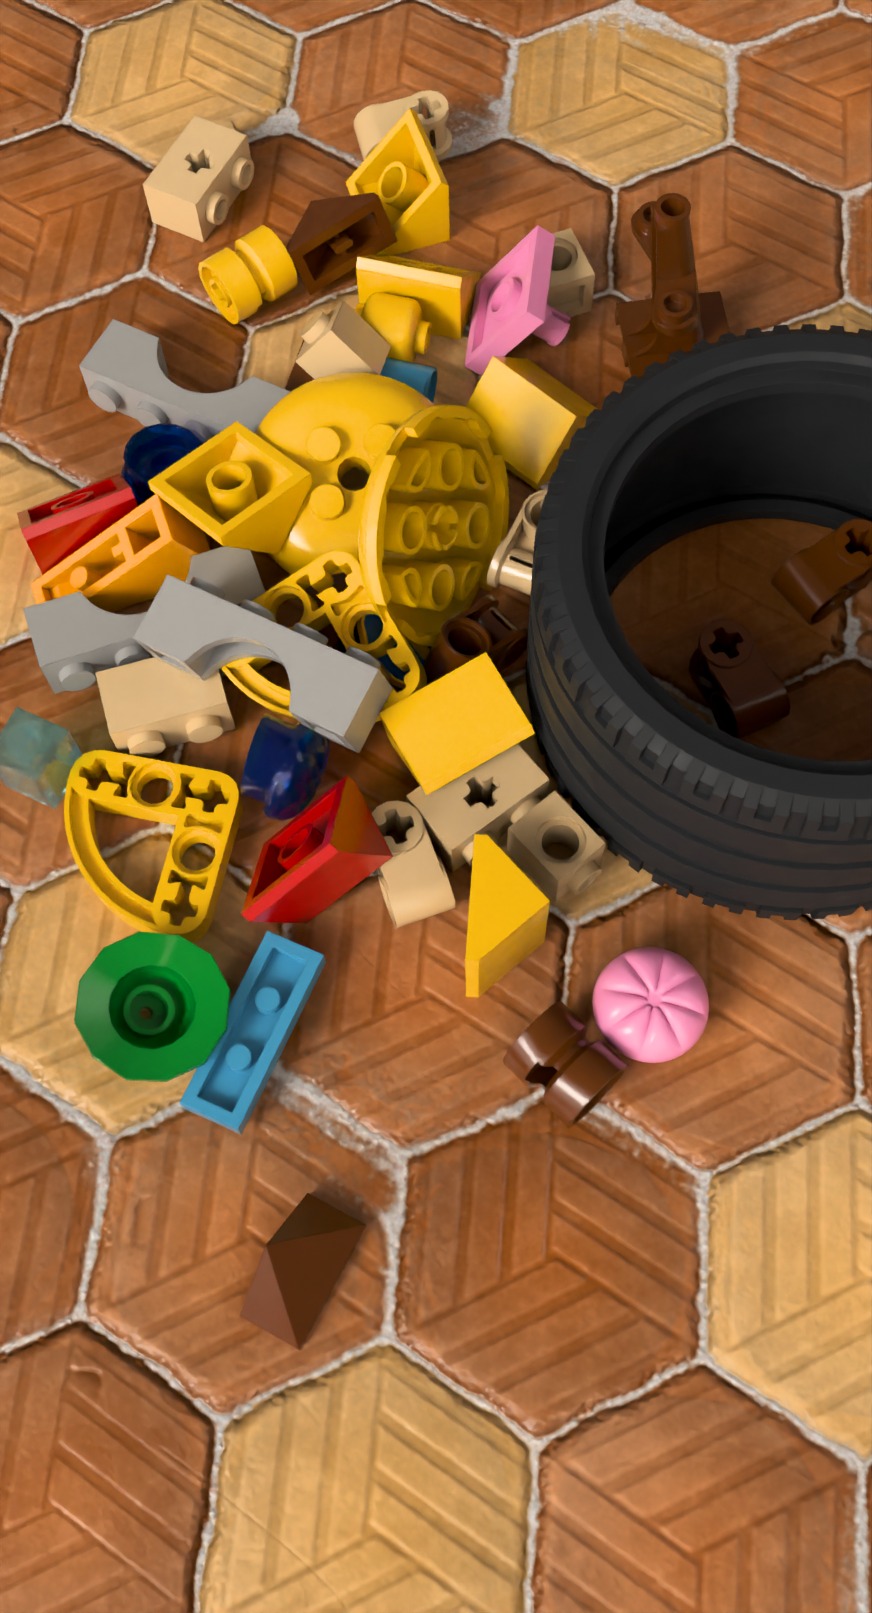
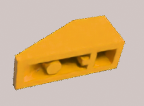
[31,493,210,613]

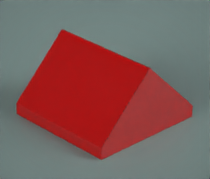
[17,473,138,575]
[241,775,393,924]

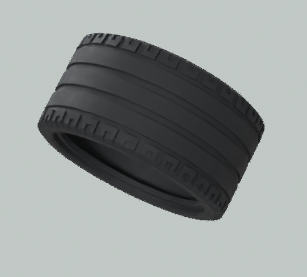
[526,324,872,920]

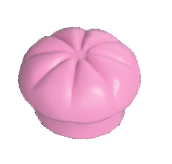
[592,947,709,1063]

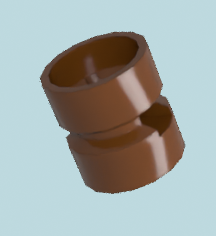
[503,1001,628,1128]

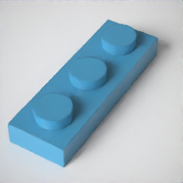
[179,931,326,1135]

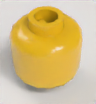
[355,292,432,363]

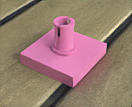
[464,225,571,375]

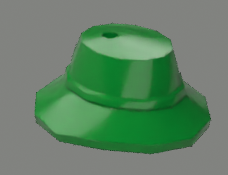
[74,931,231,1082]

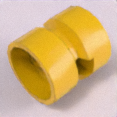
[198,225,298,324]

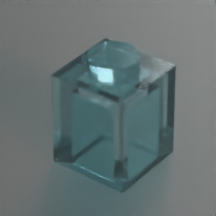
[0,707,82,809]

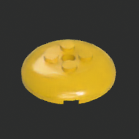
[255,372,434,575]
[358,404,509,647]

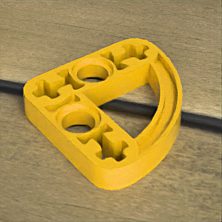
[221,551,427,723]
[64,750,243,942]

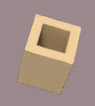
[295,301,391,379]

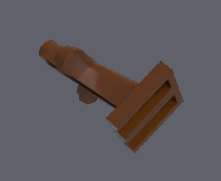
[615,193,730,377]

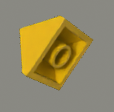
[345,108,450,256]
[356,254,481,340]
[466,356,597,490]
[148,421,312,555]
[379,652,535,795]
[465,834,550,998]

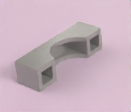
[79,319,290,449]
[23,546,265,694]
[133,574,393,753]

